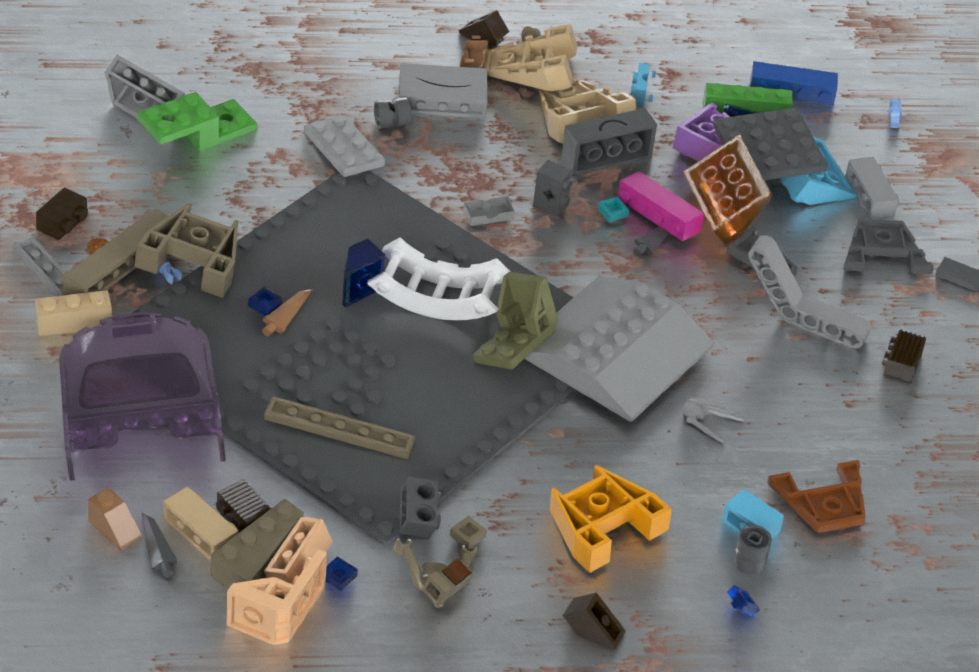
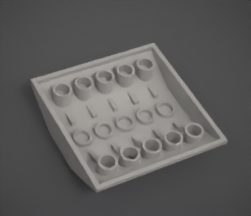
[525,276,714,422]

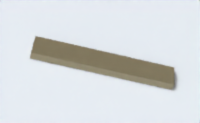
[264,396,416,460]

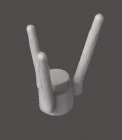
[682,397,744,443]

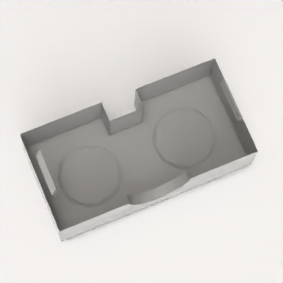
[463,196,514,226]

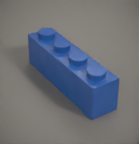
[749,61,838,106]

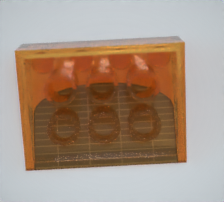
[684,135,773,245]

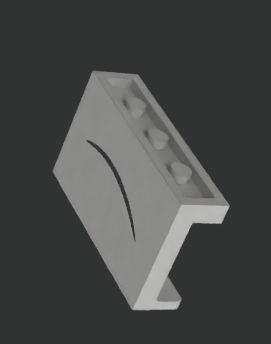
[399,63,487,118]

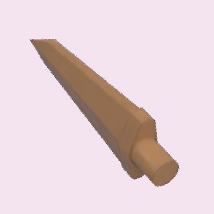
[262,289,314,337]

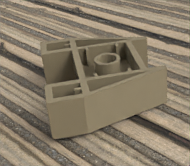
[134,203,239,298]

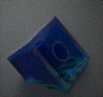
[342,238,385,307]

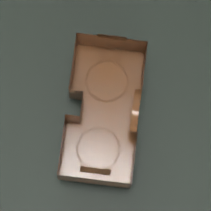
[460,36,489,68]

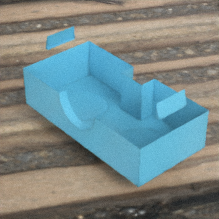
[630,63,656,107]

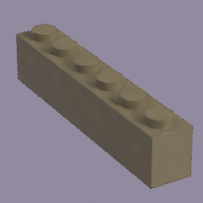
[62,209,168,295]

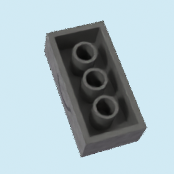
[561,108,657,176]

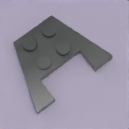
[844,219,934,274]

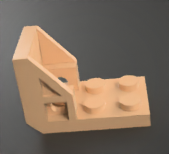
[227,549,327,645]

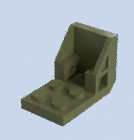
[473,272,558,369]

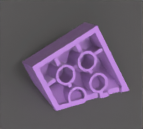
[673,102,730,175]

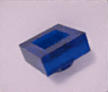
[248,287,282,316]
[325,556,358,591]
[727,585,760,617]

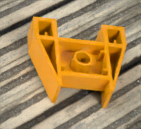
[550,465,671,573]

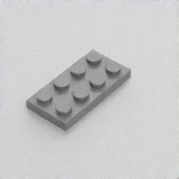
[304,114,384,177]

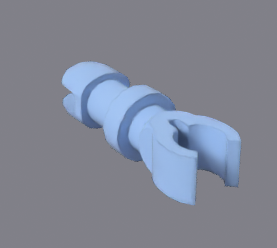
[889,98,902,128]
[158,260,182,284]

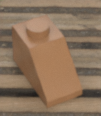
[88,487,141,550]

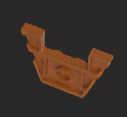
[767,460,866,533]

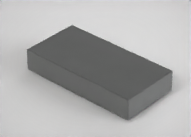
[935,257,979,292]

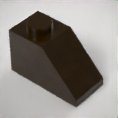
[458,10,510,46]
[563,592,626,650]

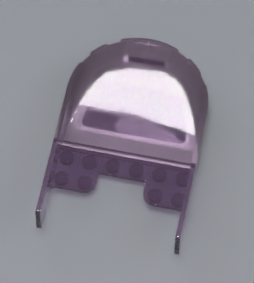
[59,312,226,481]

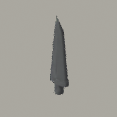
[633,226,671,257]
[142,513,177,578]

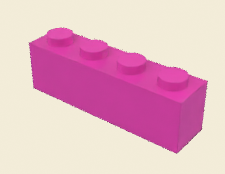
[618,171,704,241]

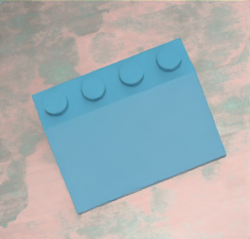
[781,137,858,205]

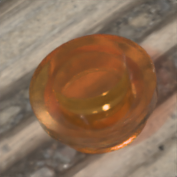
[87,238,109,255]

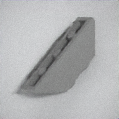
[105,55,185,118]

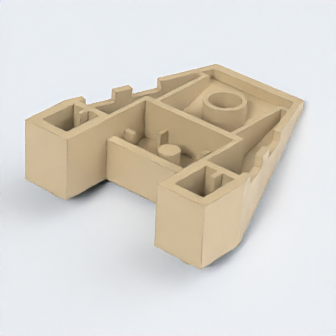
[484,24,578,91]
[538,79,636,143]

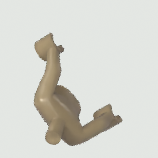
[393,537,477,608]

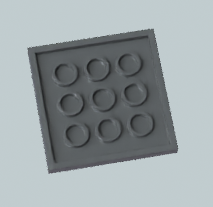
[713,108,828,180]

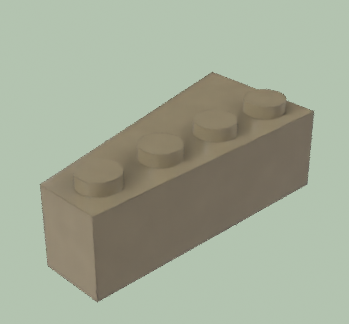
[211,499,304,589]

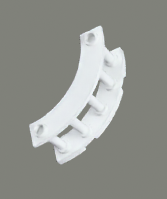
[367,238,510,320]

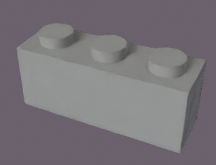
[845,157,899,219]

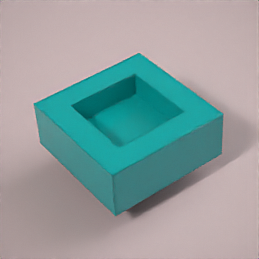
[597,197,629,223]

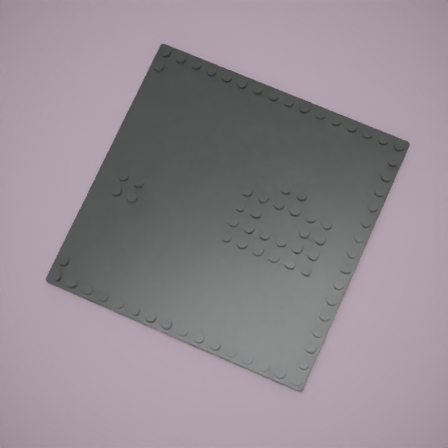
[121,170,577,545]

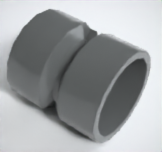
[374,97,411,129]
[733,525,772,574]

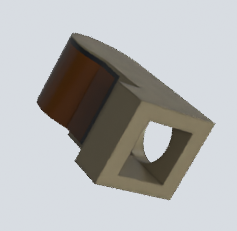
[422,558,474,607]

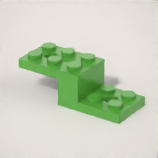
[137,92,257,151]

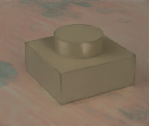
[450,516,487,550]

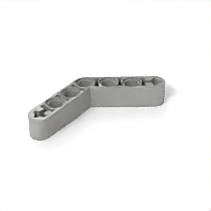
[748,235,871,349]

